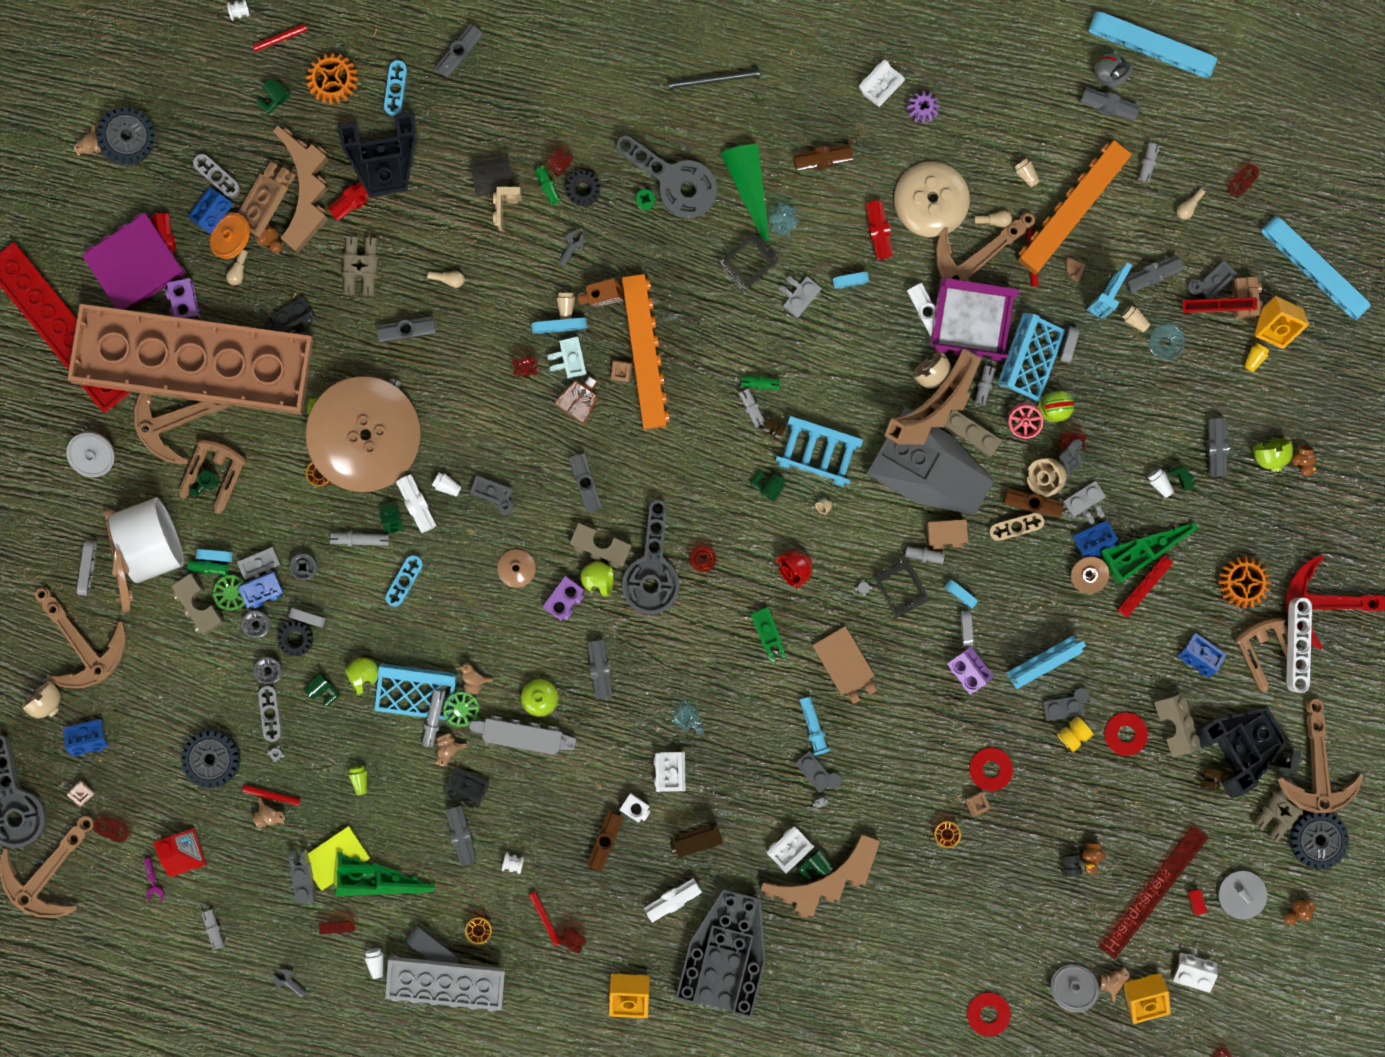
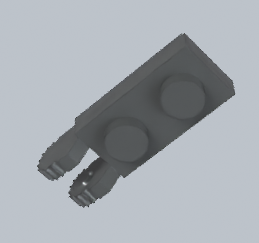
[288,849,316,904]

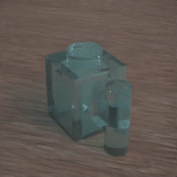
[672,699,704,735]

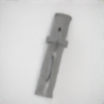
[330,531,389,546]
[421,688,446,747]

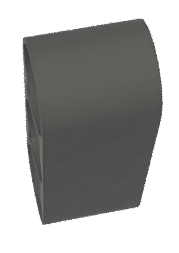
[405,925,461,963]

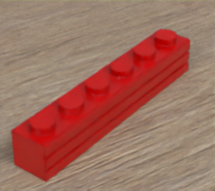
[1183,297,1257,313]
[1116,555,1173,618]

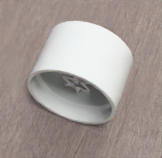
[109,497,184,583]

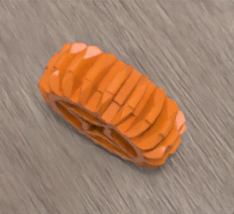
[306,53,358,105]
[1218,556,1271,608]

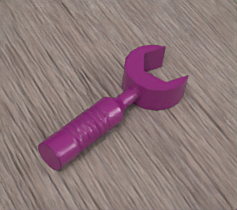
[143,857,165,903]

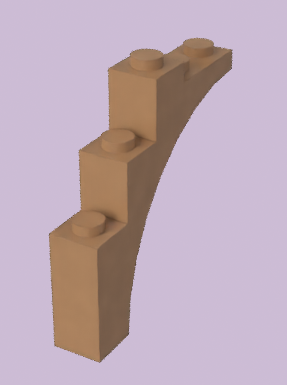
[273,126,329,253]
[884,349,981,445]
[760,834,880,918]

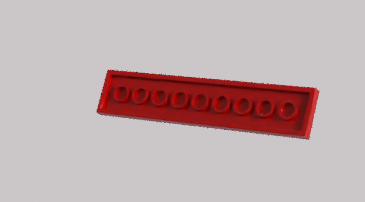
[0,242,132,414]

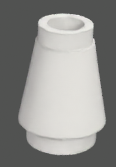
[1148,468,1174,498]
[432,472,461,497]
[364,948,383,979]

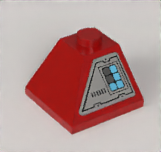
[153,828,207,877]

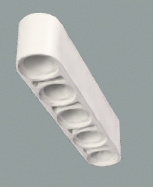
[1286,598,1312,693]

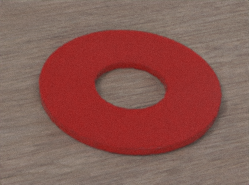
[1105,713,1148,756]
[969,748,1013,791]
[967,992,1011,1036]

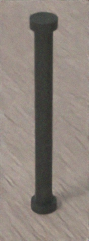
[668,67,760,91]

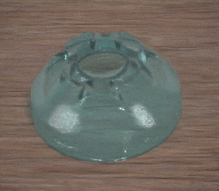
[1149,324,1185,360]

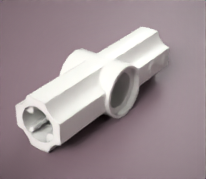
[907,283,936,337]
[396,474,437,533]
[644,878,702,923]

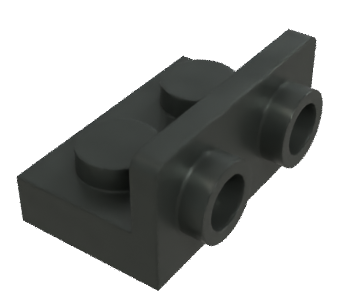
[270,297,316,334]
[1271,748,1301,777]
[444,766,490,808]

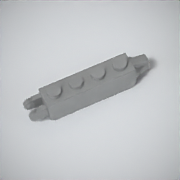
[469,715,576,755]

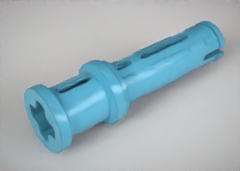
[799,696,830,756]

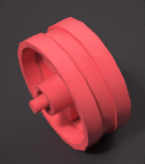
[1008,402,1043,439]

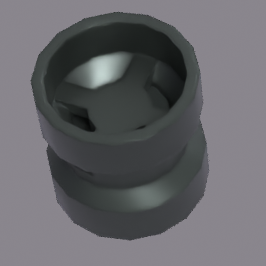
[1061,854,1082,876]

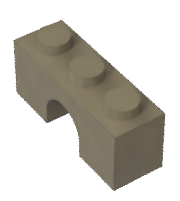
[942,410,1002,458]
[570,523,632,569]
[171,574,225,635]
[1154,693,1201,757]

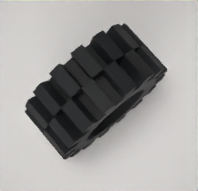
[566,170,600,207]
[277,622,314,656]

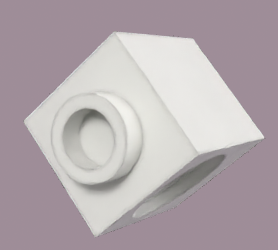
[620,793,651,823]

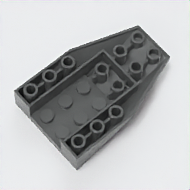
[865,407,994,515]
[676,890,765,1018]

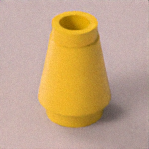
[1244,343,1270,373]

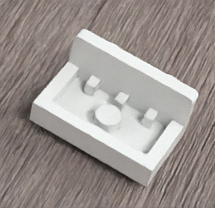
[859,59,905,107]
[654,752,686,792]
[767,826,814,873]
[1173,953,1218,992]

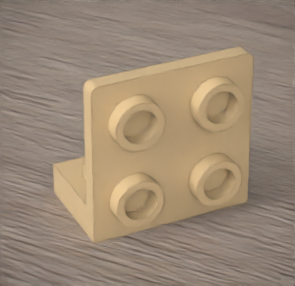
[493,187,522,231]

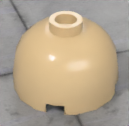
[913,352,952,389]
[1027,458,1066,497]
[21,681,61,718]

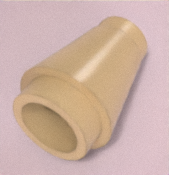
[1014,158,1040,188]
[556,293,575,320]
[1121,305,1150,332]

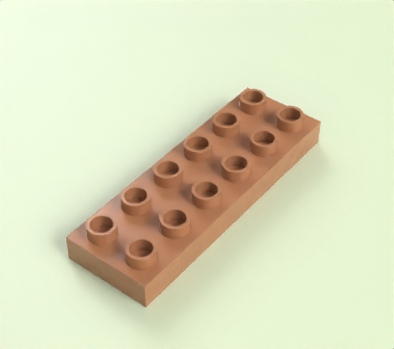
[67,304,313,415]

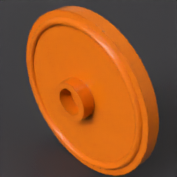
[210,213,250,259]

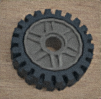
[96,107,155,166]
[181,730,241,788]
[1289,812,1350,869]

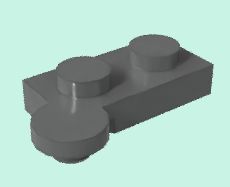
[1188,261,1237,300]
[1059,439,1083,475]
[470,476,514,515]
[1043,688,1089,721]
[795,751,842,793]

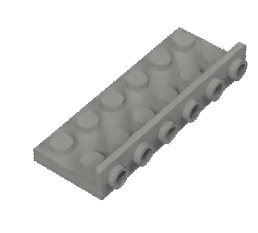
[385,956,505,1011]

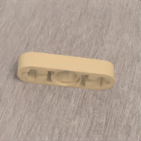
[989,513,1044,541]

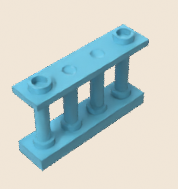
[776,416,863,487]

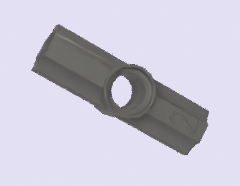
[435,24,484,79]
[1080,87,1140,122]
[1124,255,1184,294]
[376,316,436,343]
[1206,418,1229,477]
[569,453,602,513]
[587,640,613,700]
[446,805,477,866]

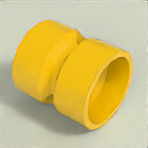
[1057,716,1094,752]

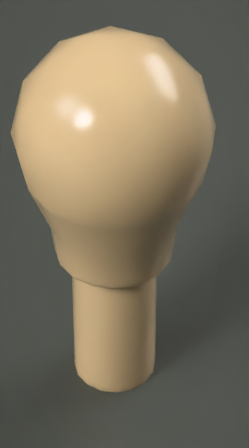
[1176,188,1205,220]
[975,210,1012,228]
[226,250,248,286]
[428,271,465,288]

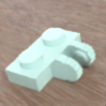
[547,337,587,379]

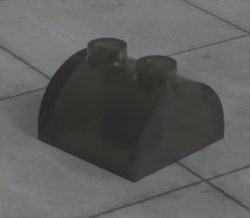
[470,153,514,197]

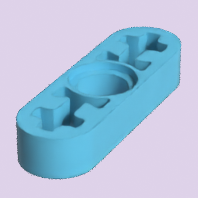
[384,60,407,117]
[531,318,587,334]
[386,556,423,607]

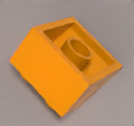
[1255,296,1309,349]
[1124,973,1171,1024]
[609,974,650,1018]

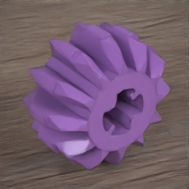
[907,90,940,124]

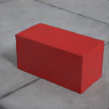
[1187,888,1208,916]

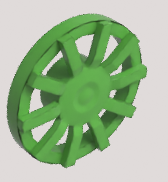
[213,575,246,611]
[443,691,479,727]

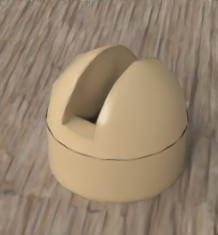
[815,498,832,515]

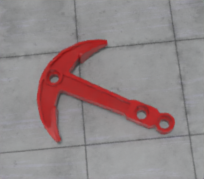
[1285,555,1385,650]

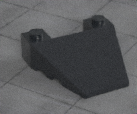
[337,113,419,198]
[1195,708,1288,798]

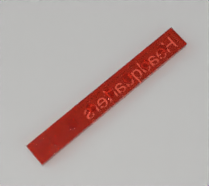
[1099,826,1208,960]

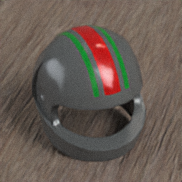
[1095,53,1133,88]

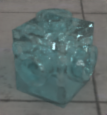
[770,203,798,236]

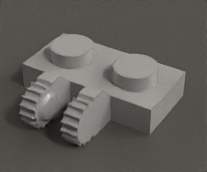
[778,276,822,319]
[1063,481,1106,524]
[237,547,281,580]

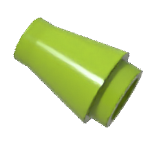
[348,765,367,795]

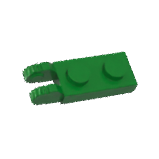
[750,607,786,663]

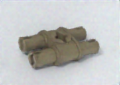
[341,236,379,296]
[1252,778,1307,843]

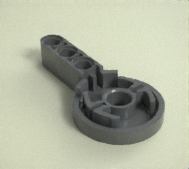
[616,136,717,219]
[622,500,680,614]
[0,734,47,848]

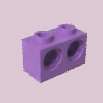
[165,278,201,319]
[543,576,585,621]
[947,646,994,694]

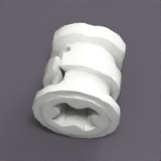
[227,0,250,21]
[502,852,524,874]

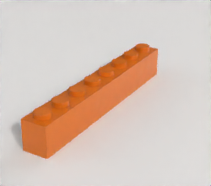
[1018,140,1132,275]
[622,274,670,430]

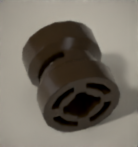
[762,416,787,442]
[1200,767,1223,790]

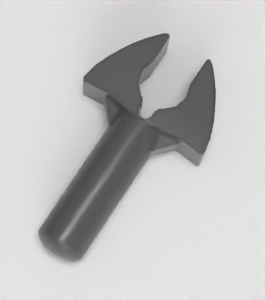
[559,230,584,265]
[273,968,306,998]

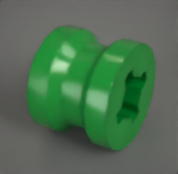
[636,189,655,211]

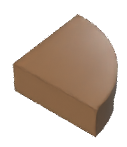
[1066,257,1086,283]

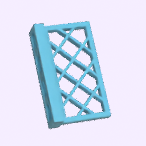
[1086,262,1132,320]
[997,313,1065,402]
[1006,635,1086,689]
[374,663,458,720]

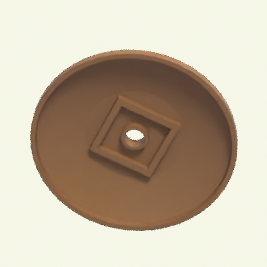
[305,376,420,492]

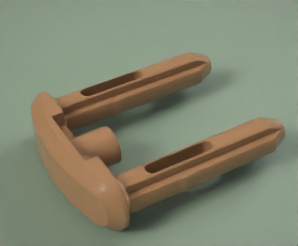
[179,440,247,514]
[1235,618,1302,692]

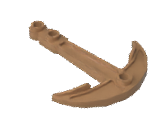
[936,212,1035,282]
[134,393,232,464]
[104,509,133,613]
[35,587,126,688]
[1278,699,1363,813]
[0,816,95,918]

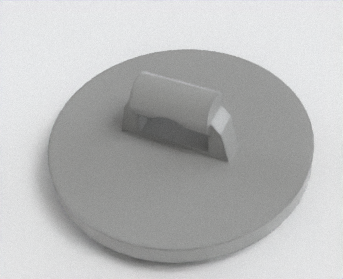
[66,432,115,477]
[1218,871,1267,920]
[1051,965,1099,1012]

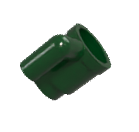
[257,78,290,114]
[189,470,219,497]
[750,470,786,502]
[303,672,340,707]
[797,848,834,882]

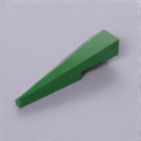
[720,143,770,242]
[1101,523,1198,584]
[334,852,435,896]

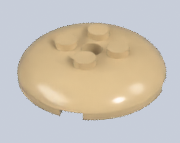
[894,161,970,237]

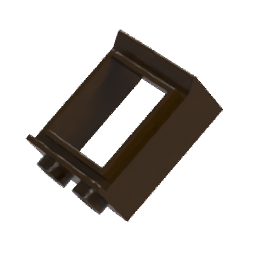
[670,823,723,858]

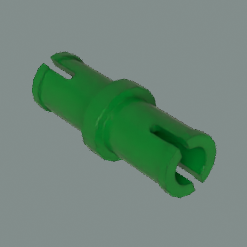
[534,166,561,205]
[741,375,781,391]
[188,559,229,576]

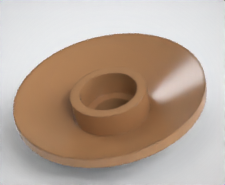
[497,549,536,588]
[1071,556,1109,594]

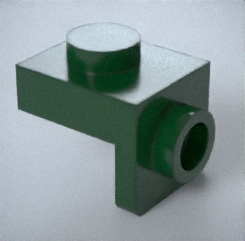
[1166,465,1195,492]
[378,501,404,534]

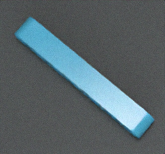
[1088,12,1217,78]
[1261,216,1371,320]

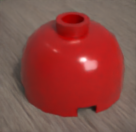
[775,550,812,589]

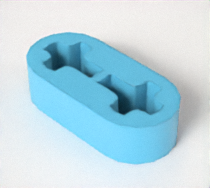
[832,272,870,289]
[196,549,233,562]
[944,579,978,609]

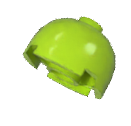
[1253,439,1293,472]
[520,679,559,717]

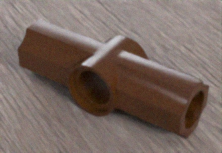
[794,144,853,171]
[1003,488,1064,518]
[587,811,624,871]

